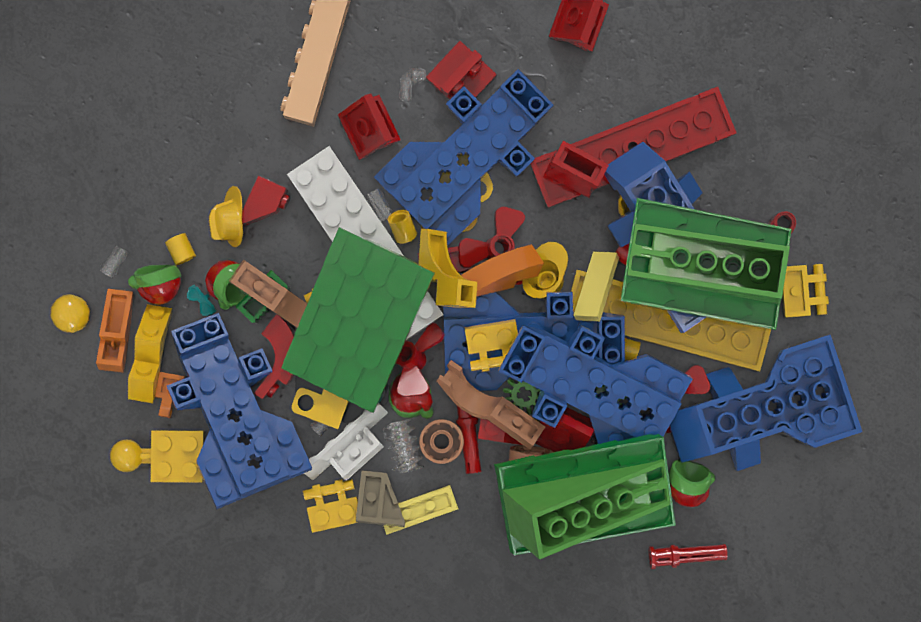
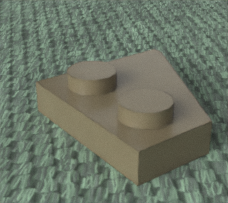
[356,470,405,527]

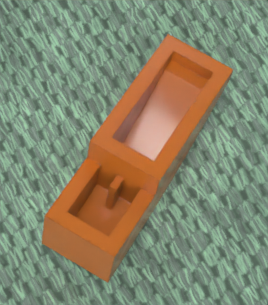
[461,244,544,296]
[96,289,133,373]

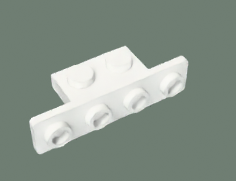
[304,403,388,481]

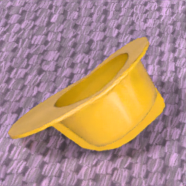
[209,186,243,247]
[522,242,568,299]

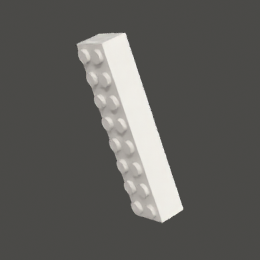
[287,146,444,341]

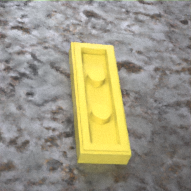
[574,252,619,322]
[383,485,458,535]

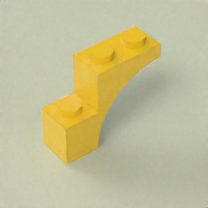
[418,229,477,308]
[128,304,172,403]

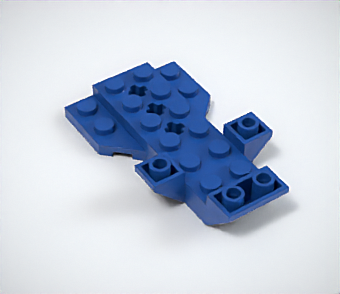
[374,69,554,247]
[604,142,706,333]
[443,292,625,391]
[167,313,312,509]
[498,325,693,444]
[669,334,862,471]

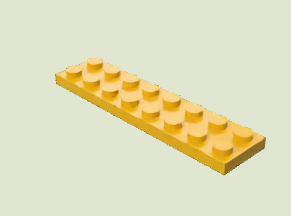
[571,270,771,372]

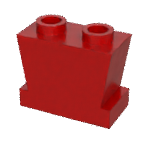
[544,141,609,198]

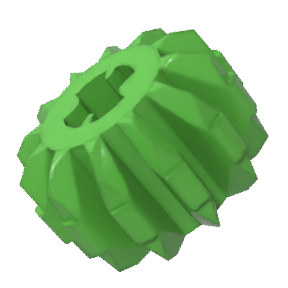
[503,379,540,415]

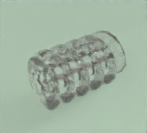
[383,418,425,473]

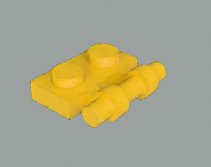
[782,264,829,318]
[464,319,518,372]
[303,479,358,533]

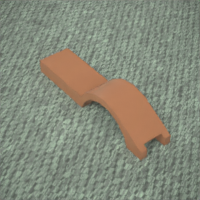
[229,260,307,327]
[437,360,545,449]

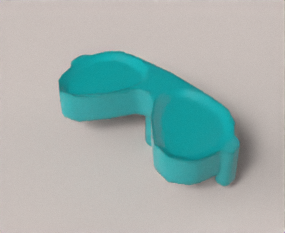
[187,285,217,316]

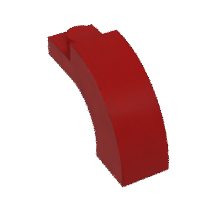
[255,314,295,399]

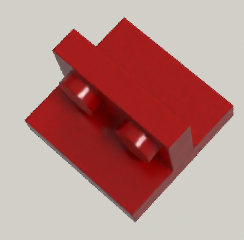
[549,0,609,52]
[426,41,497,100]
[338,93,401,160]
[535,407,594,453]

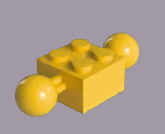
[110,430,205,483]

